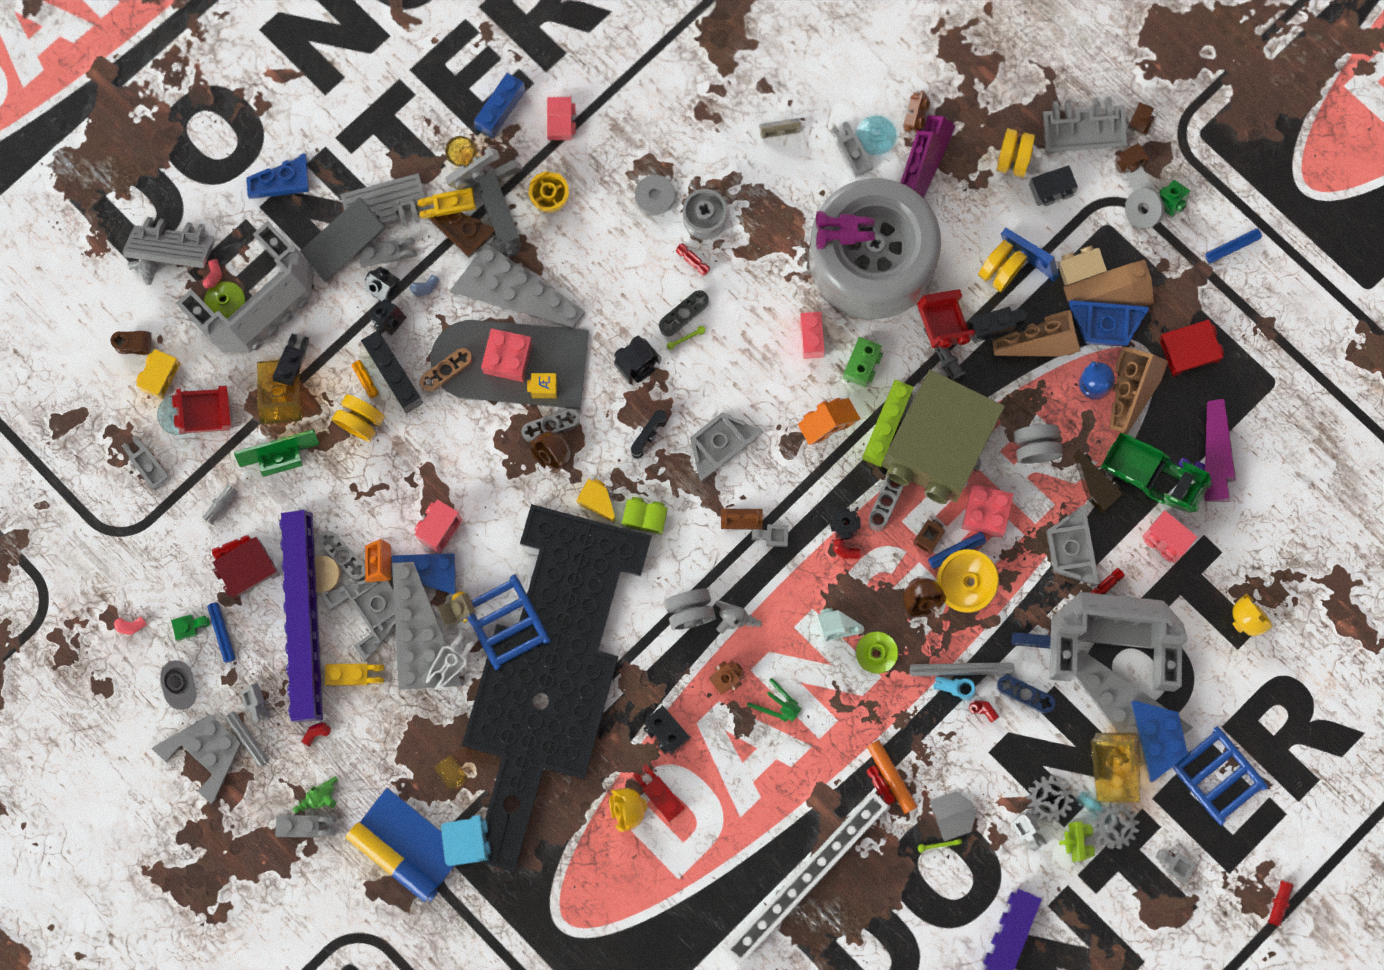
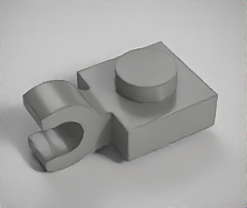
[751,524,788,547]
[240,683,270,723]
[1010,811,1047,851]
[1155,850,1196,883]

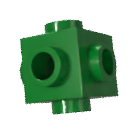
[1159,180,1191,217]

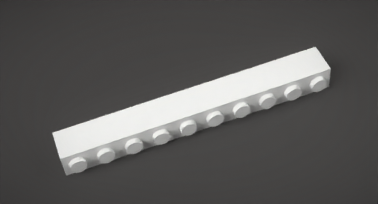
[725,792,888,965]

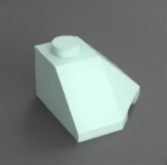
[817,608,864,642]

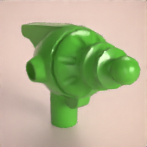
[293,776,338,813]

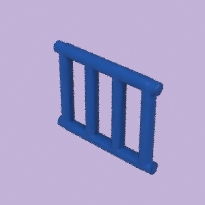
[468,574,551,670]
[1172,726,1268,826]

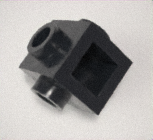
[364,266,400,301]
[369,299,407,336]
[830,508,861,540]

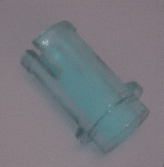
[1076,790,1104,816]

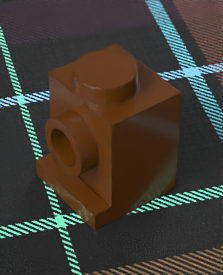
[1128,102,1155,135]
[1115,143,1149,174]
[913,519,946,555]

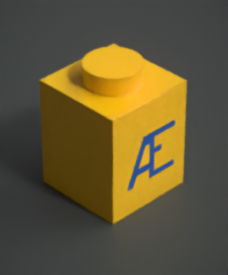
[527,373,557,398]

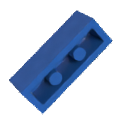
[474,73,525,139]

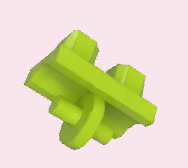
[1059,821,1095,862]

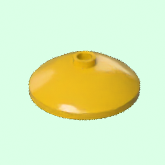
[937,549,999,613]

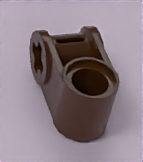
[110,331,152,355]

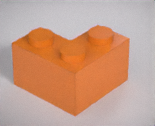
[798,398,861,445]

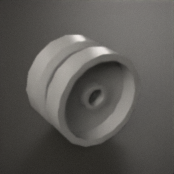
[682,189,727,240]
[1013,424,1063,464]
[664,589,716,630]

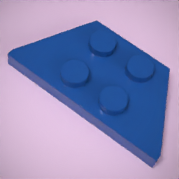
[1068,300,1149,347]
[1131,701,1188,783]

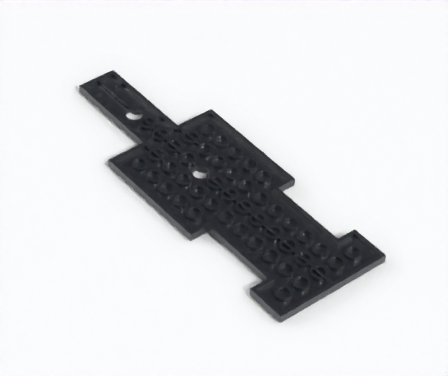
[462,504,652,872]

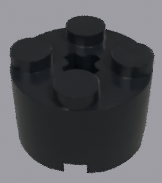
[614,335,662,385]

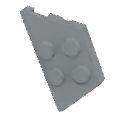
[690,412,763,482]
[1046,505,1099,586]

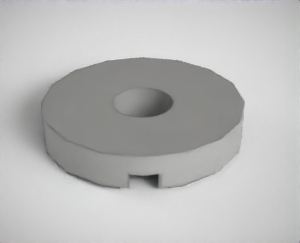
[635,175,675,216]
[1125,188,1165,229]

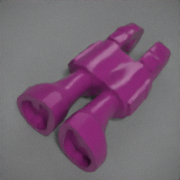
[816,211,875,249]

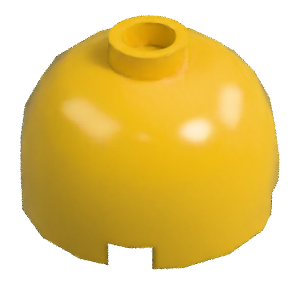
[528,171,569,213]
[1232,593,1274,636]
[609,788,647,832]

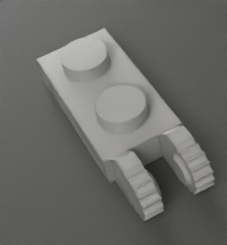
[831,121,874,178]
[359,237,417,267]
[121,435,171,491]
[275,815,336,838]

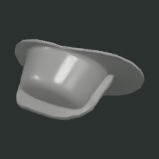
[160,660,197,710]

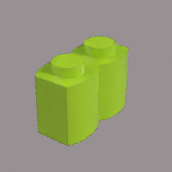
[622,497,668,535]

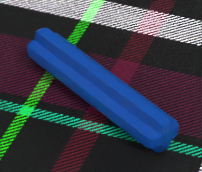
[1205,228,1262,263]
[928,532,987,569]
[207,602,235,663]

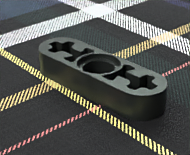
[659,290,709,336]

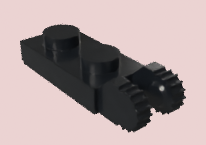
[272,334,309,386]

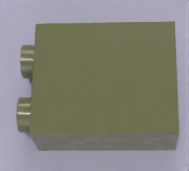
[882,369,1005,504]

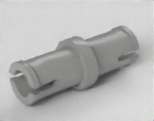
[202,484,238,525]

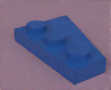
[246,153,309,199]
[1001,227,1059,282]
[392,553,456,595]

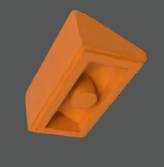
[365,539,392,583]

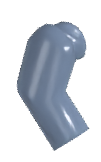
[410,274,440,296]

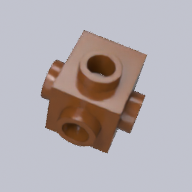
[709,660,745,695]

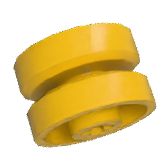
[996,128,1035,178]
[977,240,1028,293]
[331,394,385,442]

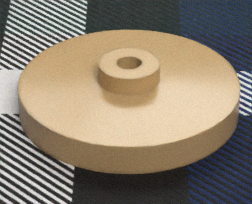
[315,556,341,593]

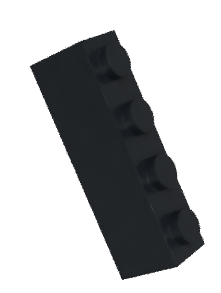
[361,330,423,414]

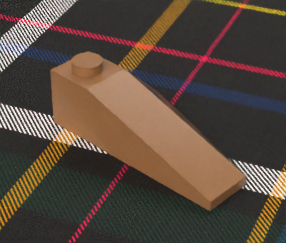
[1063,260,1154,307]
[992,310,1080,356]
[1110,346,1168,434]

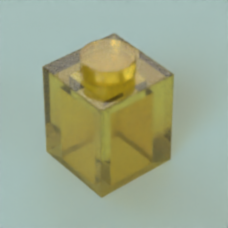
[433,755,468,789]

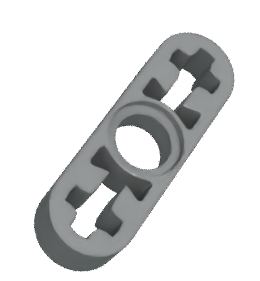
[521,409,580,442]
[319,531,365,581]

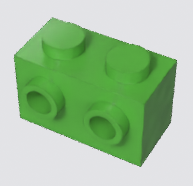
[843,337,884,388]

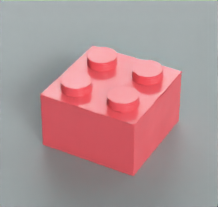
[481,328,533,382]
[961,484,1013,538]
[414,499,463,554]
[1142,510,1198,563]

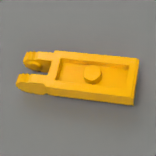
[417,188,476,219]
[325,664,384,686]

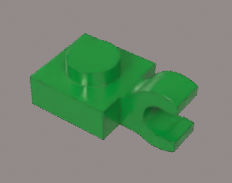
[171,614,210,641]

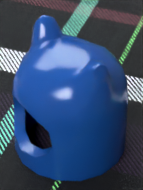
[1079,361,1115,400]

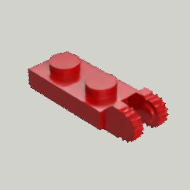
[632,764,686,822]

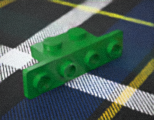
[234,429,319,477]

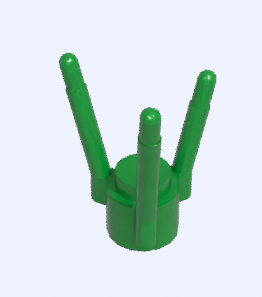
[747,678,802,722]

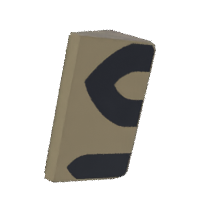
[759,118,801,139]

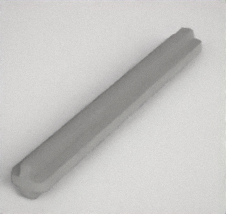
[909,663,1015,676]

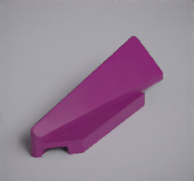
[900,115,955,198]
[1204,399,1236,502]

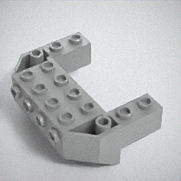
[176,221,313,353]
[1049,592,1187,692]

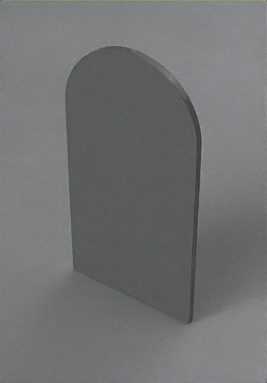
[430,320,589,409]

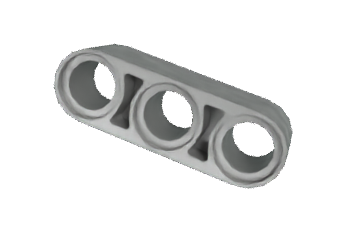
[868,477,904,532]

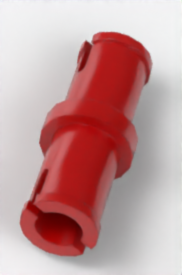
[1268,881,1294,926]

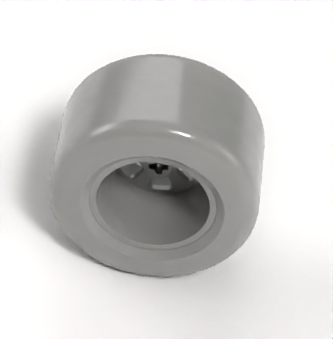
[809,178,941,319]

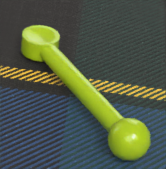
[667,326,705,350]
[918,839,962,853]

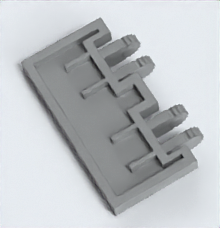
[1043,97,1127,153]
[340,173,428,227]
[123,217,215,268]

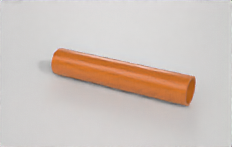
[867,740,918,814]

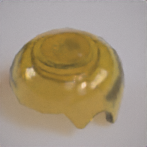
[445,135,478,167]

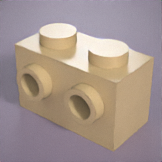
[1057,245,1107,285]

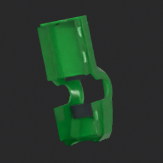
[1101,432,1212,513]

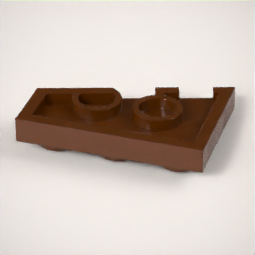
[427,212,495,258]

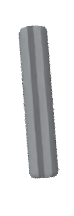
[225,711,269,767]

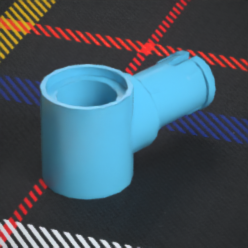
[934,676,976,701]

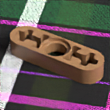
[420,348,473,393]

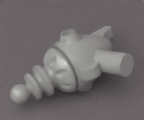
[128,259,158,286]
[715,600,762,634]

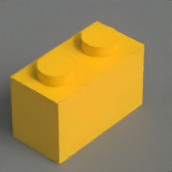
[136,349,181,400]

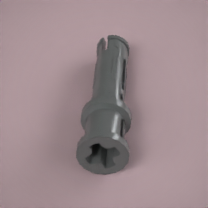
[923,328,967,382]

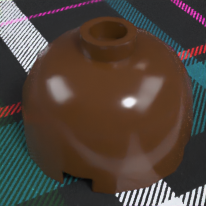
[529,431,571,473]
[903,578,946,618]

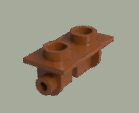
[903,90,930,133]
[721,509,763,530]

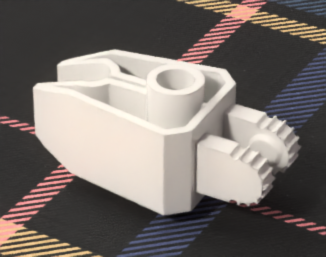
[426,634,474,690]

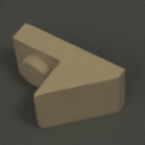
[437,593,476,629]

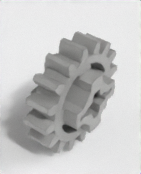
[1026,775,1074,823]
[1092,802,1139,849]

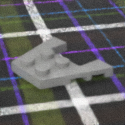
[445,147,523,191]
[320,580,395,662]
[152,715,242,805]

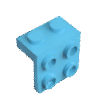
[441,815,491,866]

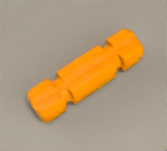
[351,360,379,398]

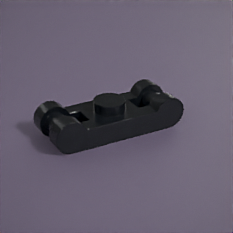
[631,409,667,459]

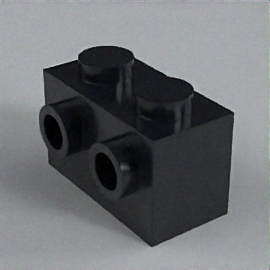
[1029,165,1078,206]
[643,705,691,756]

